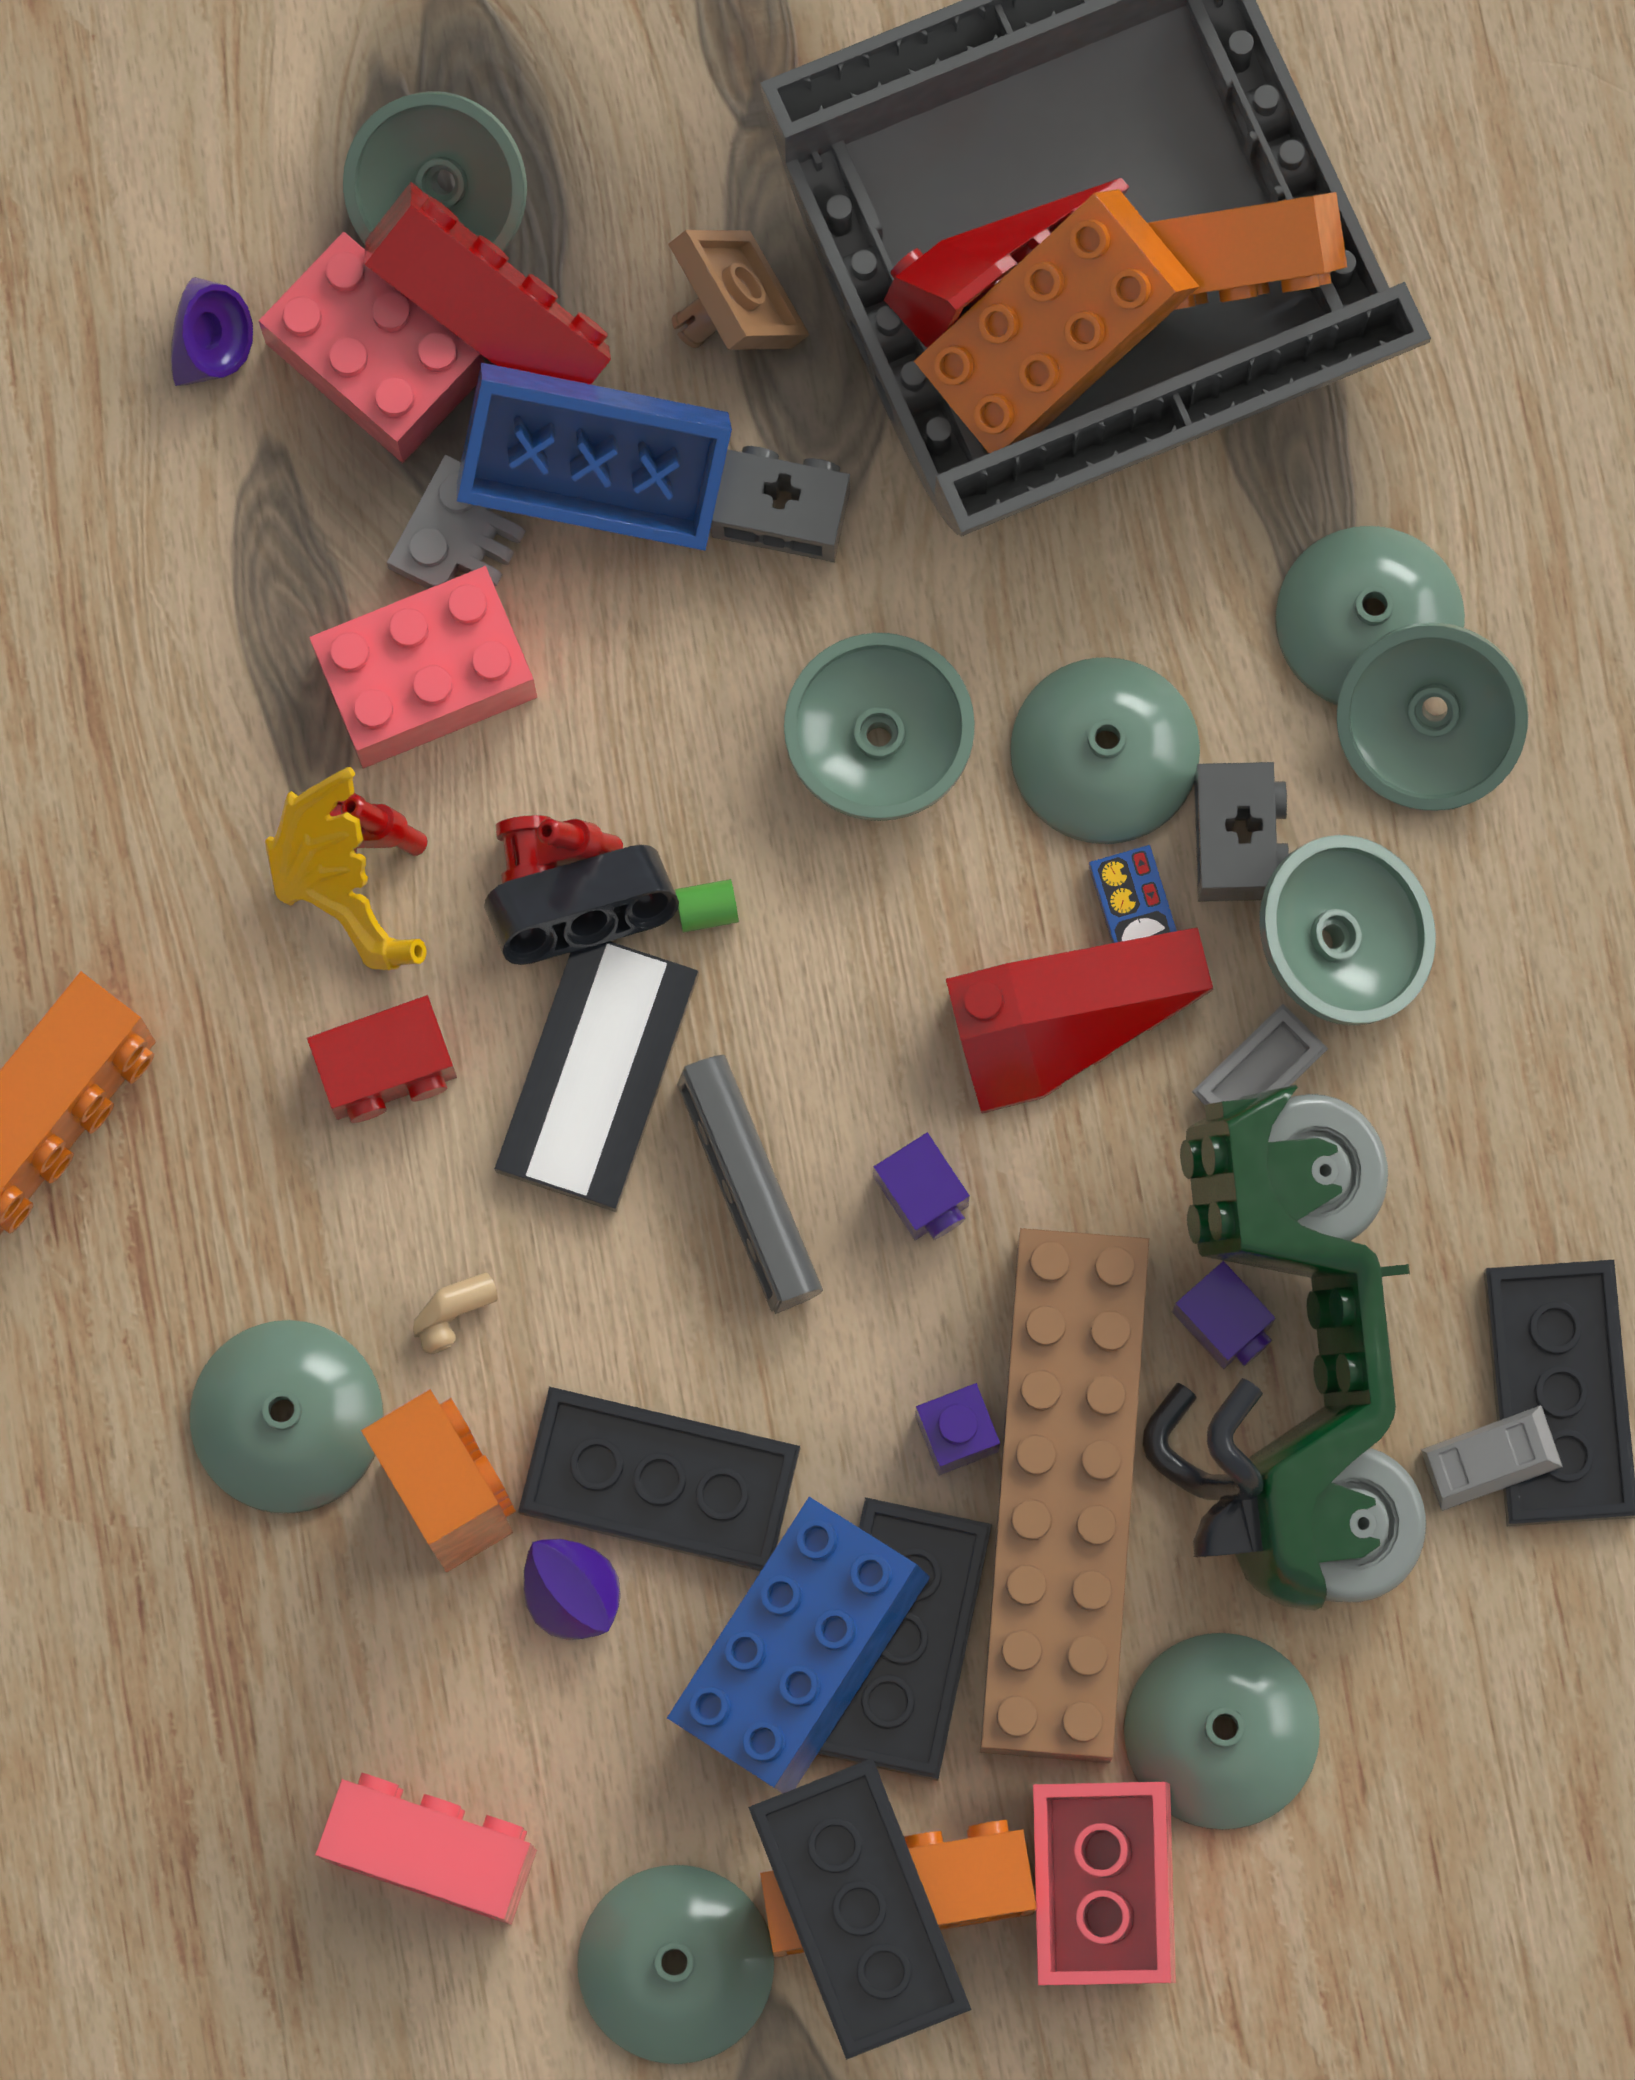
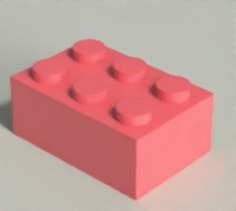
[259,232,485,463]
[309,566,537,769]
[315,1773,537,1925]
[1033,1782,1176,1986]

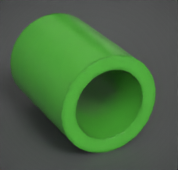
[675,879,739,933]

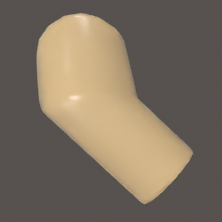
[413,1272,498,1354]

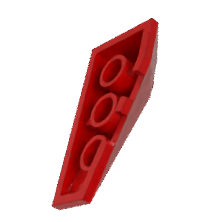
[884,178,1129,348]
[946,927,1214,1114]

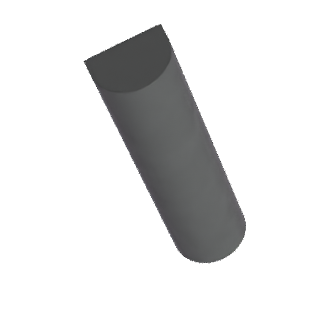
[677,1055,823,1314]

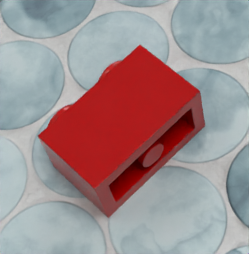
[307,995,457,1123]

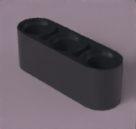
[484,844,679,965]

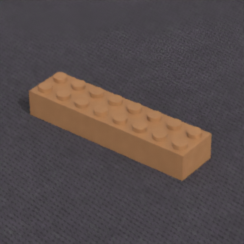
[980,1228,1150,1763]

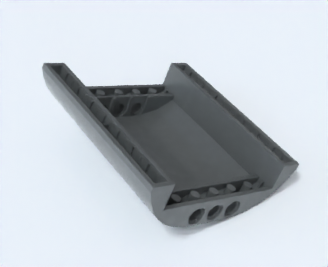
[760,0,1431,537]

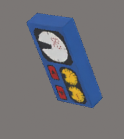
[1089,845,1177,943]

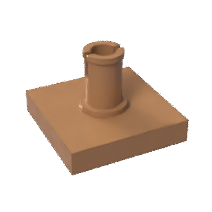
[668,230,810,350]

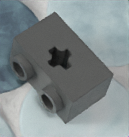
[711,446,850,563]
[1194,762,1289,902]

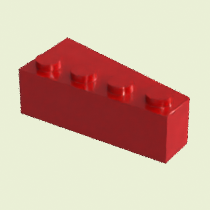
[364,182,611,385]

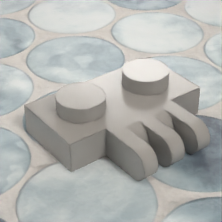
[387,455,526,589]

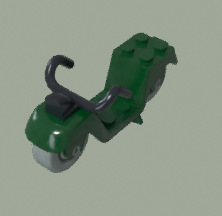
[1142,1085,1426,1610]

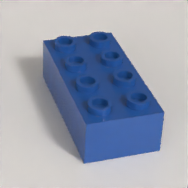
[457,363,732,551]
[667,1497,930,1793]

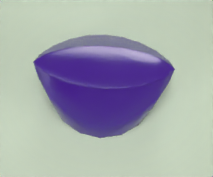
[171,277,253,386]
[524,1539,621,1640]

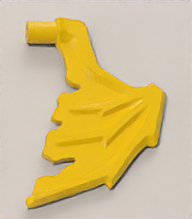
[265,767,427,971]

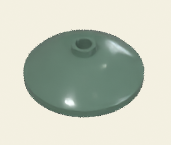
[343,91,527,251]
[1275,526,1465,705]
[1337,622,1529,811]
[784,633,975,821]
[1010,657,1200,844]
[1259,835,1436,1025]
[190,1320,384,1514]
[1124,1633,1320,1830]
[577,1865,774,2064]

